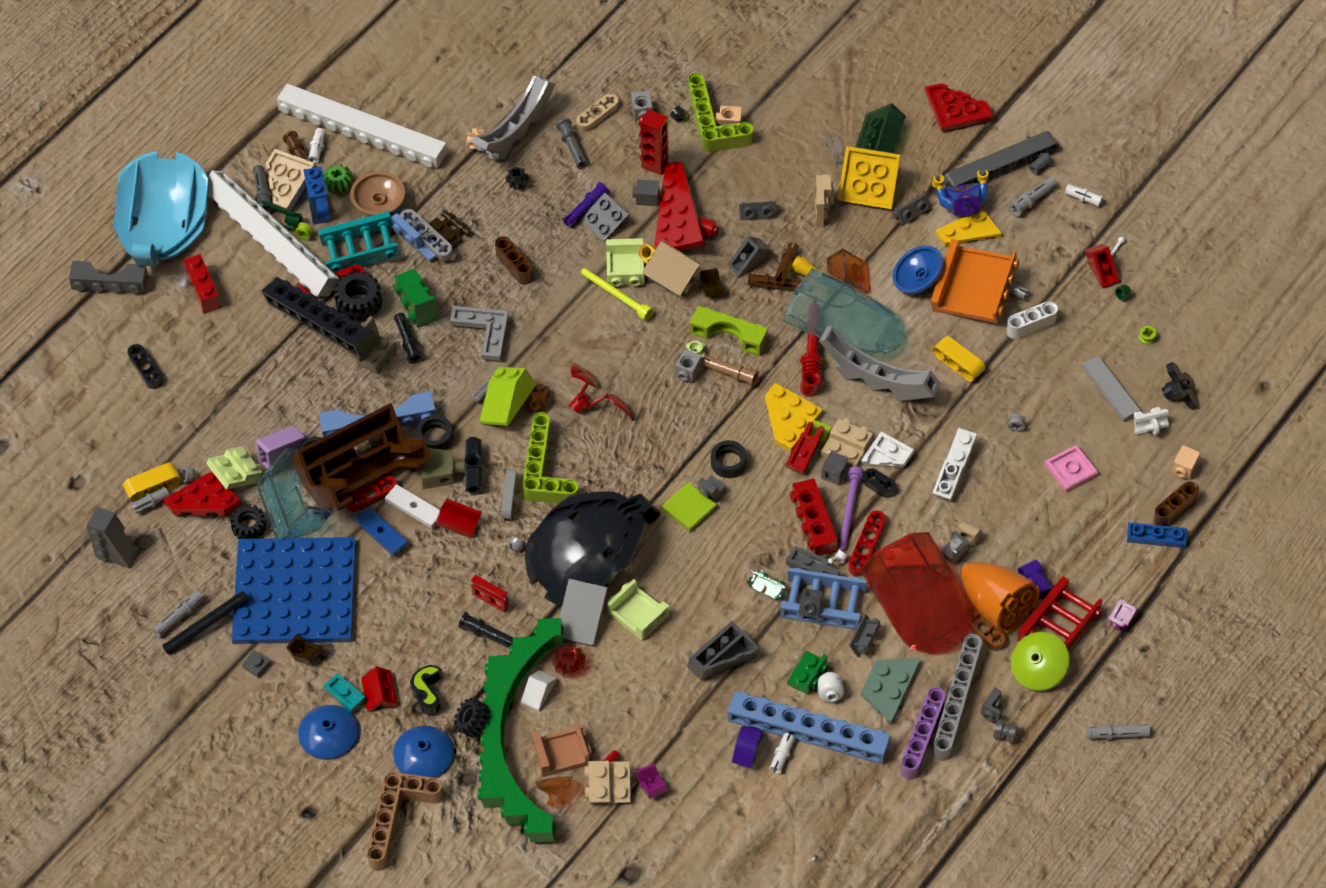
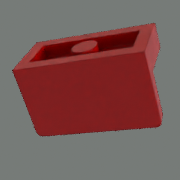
[435,498,482,538]
[361,666,398,712]

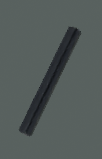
[162,591,248,654]

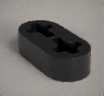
[863,468,896,498]

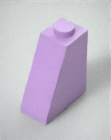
[255,425,307,474]

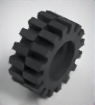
[230,504,267,539]
[454,697,490,737]

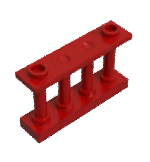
[1017,576,1103,653]

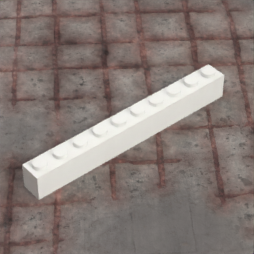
[277,84,447,169]
[207,170,340,297]

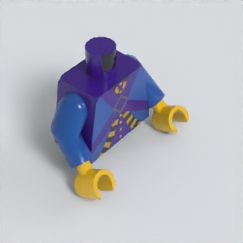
[932,170,988,216]

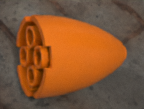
[961,562,1040,634]

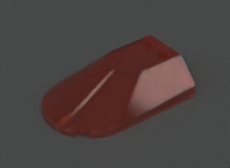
[860,532,973,654]

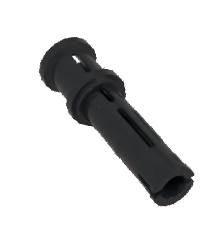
[394,312,424,364]
[458,612,513,648]

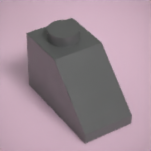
[727,236,771,277]

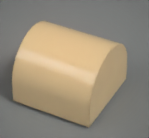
[958,521,982,547]

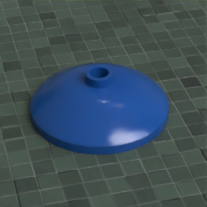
[892,245,944,294]
[298,705,359,760]
[393,725,454,778]

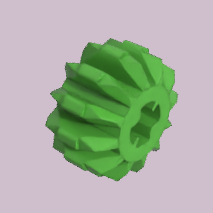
[323,164,353,194]

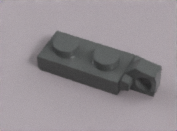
[786,546,841,576]

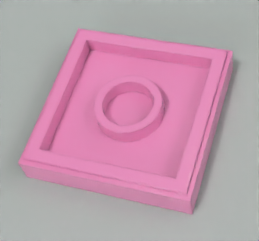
[1044,445,1098,492]

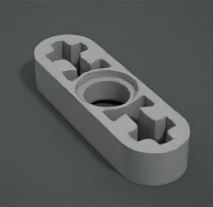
[501,469,517,519]

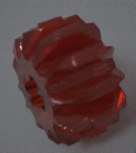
[552,643,586,678]

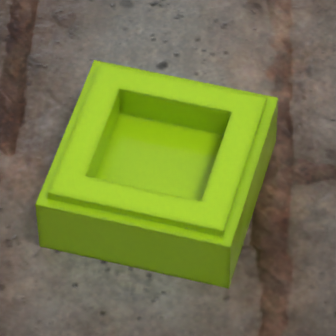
[810,420,832,444]

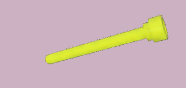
[581,268,654,321]

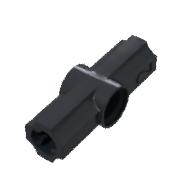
[464,437,483,494]

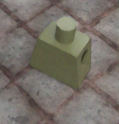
[422,448,465,489]

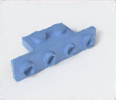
[390,209,443,261]

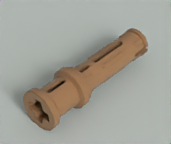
[701,355,759,386]

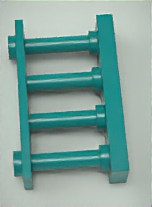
[318,211,401,273]

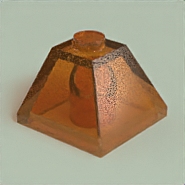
[826,248,871,294]

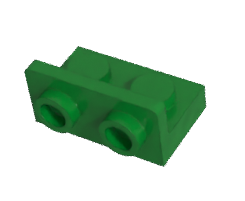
[787,651,829,695]

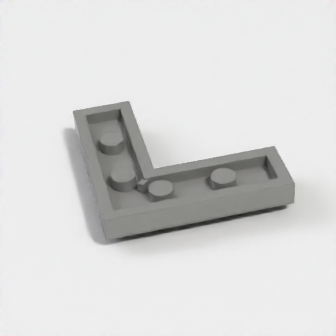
[450,306,509,361]

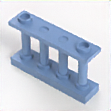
[780,568,867,630]

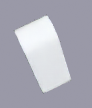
[1007,301,1058,339]

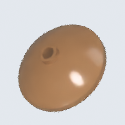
[350,171,405,216]

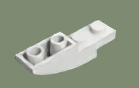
[932,428,977,500]

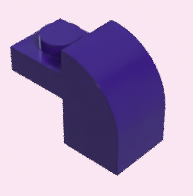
[732,726,764,768]

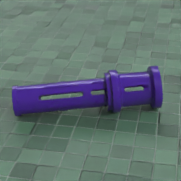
[562,182,610,228]

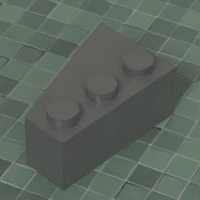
[87,507,141,569]
[687,621,760,680]

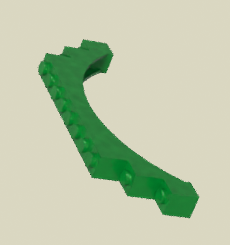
[477,618,564,843]

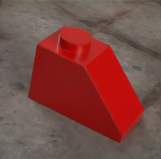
[1085,244,1119,288]

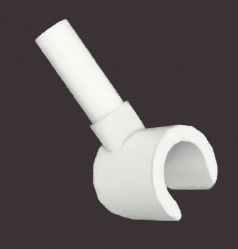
[828,549,849,564]

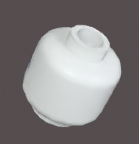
[817,672,844,702]

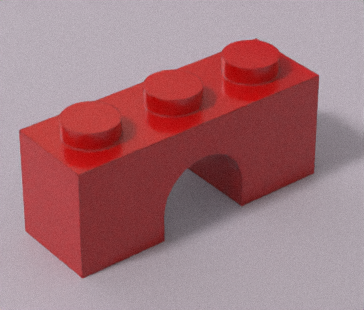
[183,254,221,314]

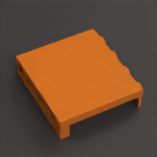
[931,239,1019,323]

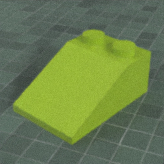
[479,367,537,426]

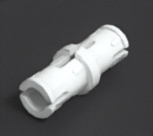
[308,128,326,164]
[1065,183,1103,207]
[769,733,795,774]

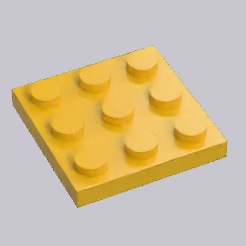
[838,146,901,209]

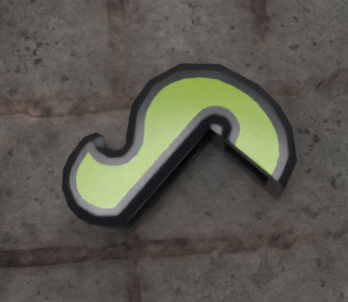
[410,665,443,716]

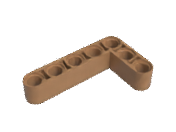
[367,772,443,871]

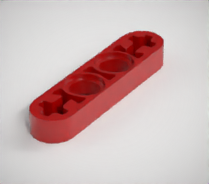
[848,510,886,577]

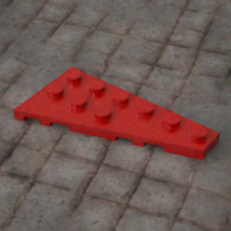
[654,161,706,251]

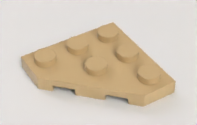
[266,149,318,211]

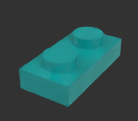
[323,673,366,713]

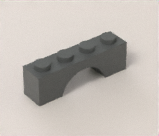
[69,261,148,294]

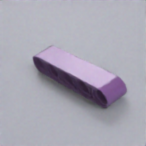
[901,687,946,780]

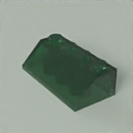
[855,103,906,154]

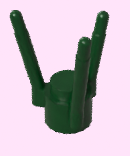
[260,200,302,231]

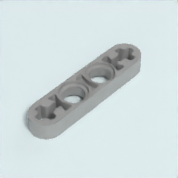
[400,209,453,260]

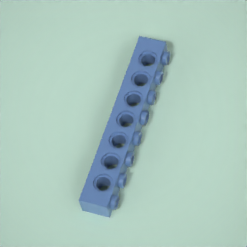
[728,691,890,765]

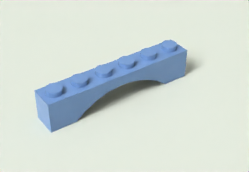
[318,391,436,437]

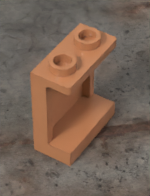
[531,722,592,777]

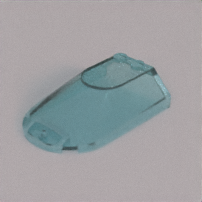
[783,268,904,356]

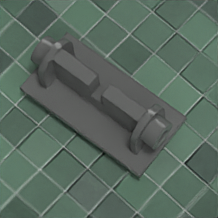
[892,194,931,226]
[739,200,777,220]
[849,614,881,658]

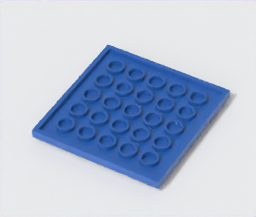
[232,537,356,644]

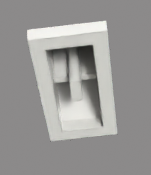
[521,671,557,711]

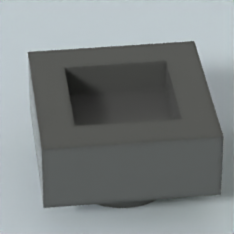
[242,650,271,678]

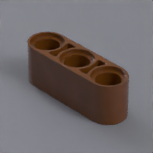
[495,236,533,285]
[1153,481,1199,526]

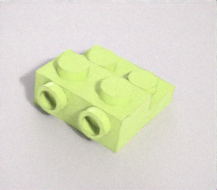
[206,446,262,490]

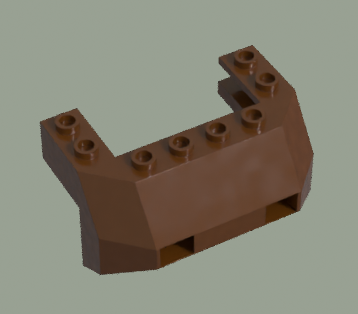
[292,403,432,510]

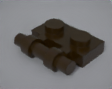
[423,210,471,250]

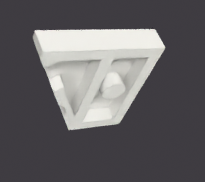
[861,432,914,467]

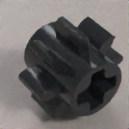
[506,167,529,190]

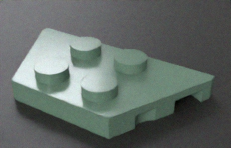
[861,658,920,725]

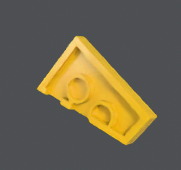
[935,208,1002,247]

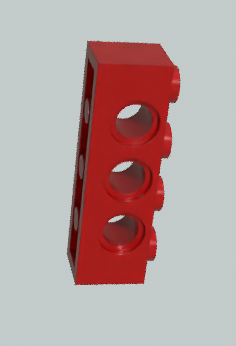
[639,110,669,175]
[789,478,838,556]

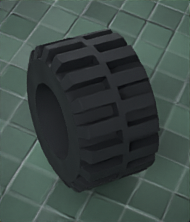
[334,271,382,322]

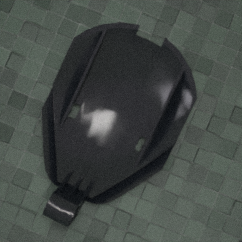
[525,491,661,606]

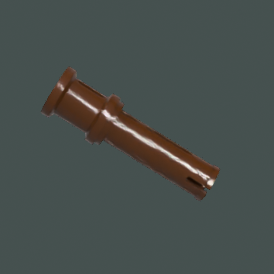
[282,131,309,161]

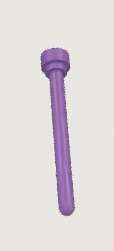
[839,466,864,550]

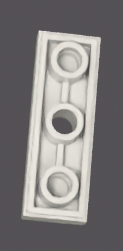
[385,484,439,529]

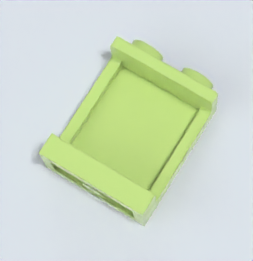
[606,238,644,287]
[607,579,669,641]

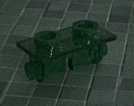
[747,569,789,601]

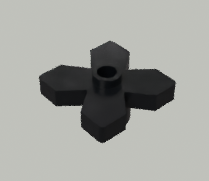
[1162,362,1198,410]

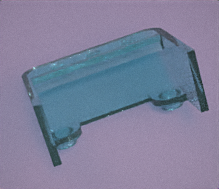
[257,448,334,540]

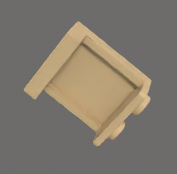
[642,239,701,296]

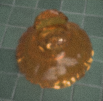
[536,776,574,806]

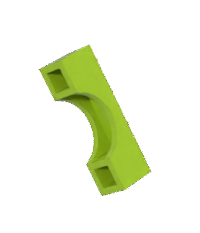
[689,306,768,356]

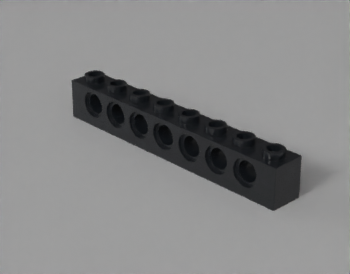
[261,277,377,358]

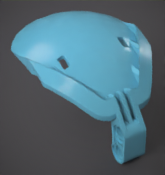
[113,151,209,266]

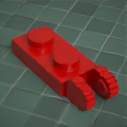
[786,422,825,474]

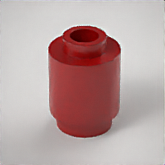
[698,216,719,239]

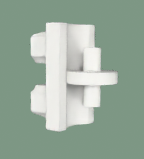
[1134,407,1169,435]

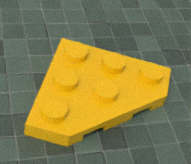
[765,383,823,452]

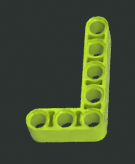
[688,73,753,152]
[523,412,579,503]

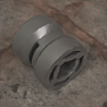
[993,719,1018,743]

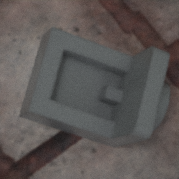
[697,475,726,501]

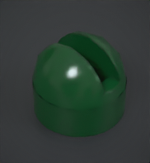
[1115,285,1131,301]

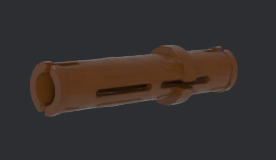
[774,242,799,285]
[747,273,804,292]

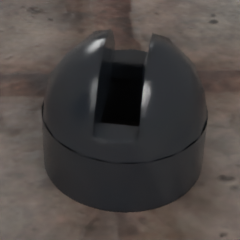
[670,105,686,121]

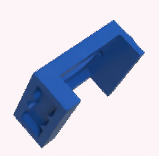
[303,166,331,225]

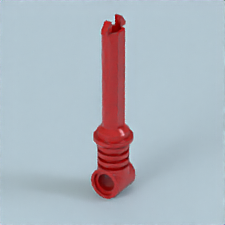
[800,298,823,397]

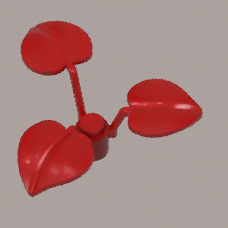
[569,363,633,421]

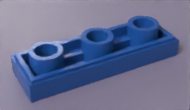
[354,506,408,557]
[1127,522,1187,548]

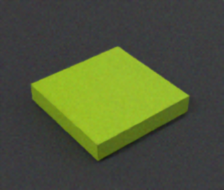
[661,483,716,532]

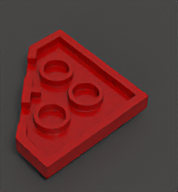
[925,83,993,132]
[163,471,242,515]

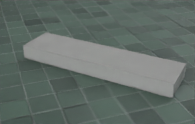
[1082,356,1140,422]

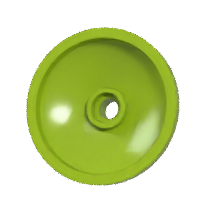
[1011,632,1070,691]

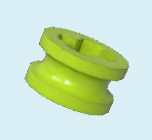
[295,222,313,240]
[1139,326,1156,345]

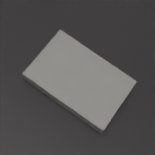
[559,579,608,646]

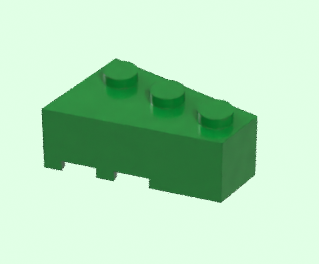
[393,269,438,328]

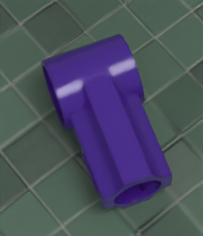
[1018,560,1053,599]

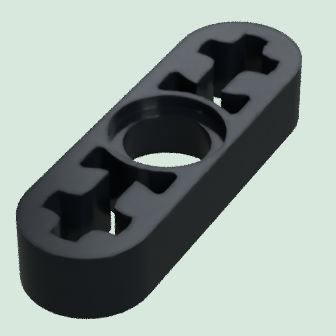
[127,344,163,389]

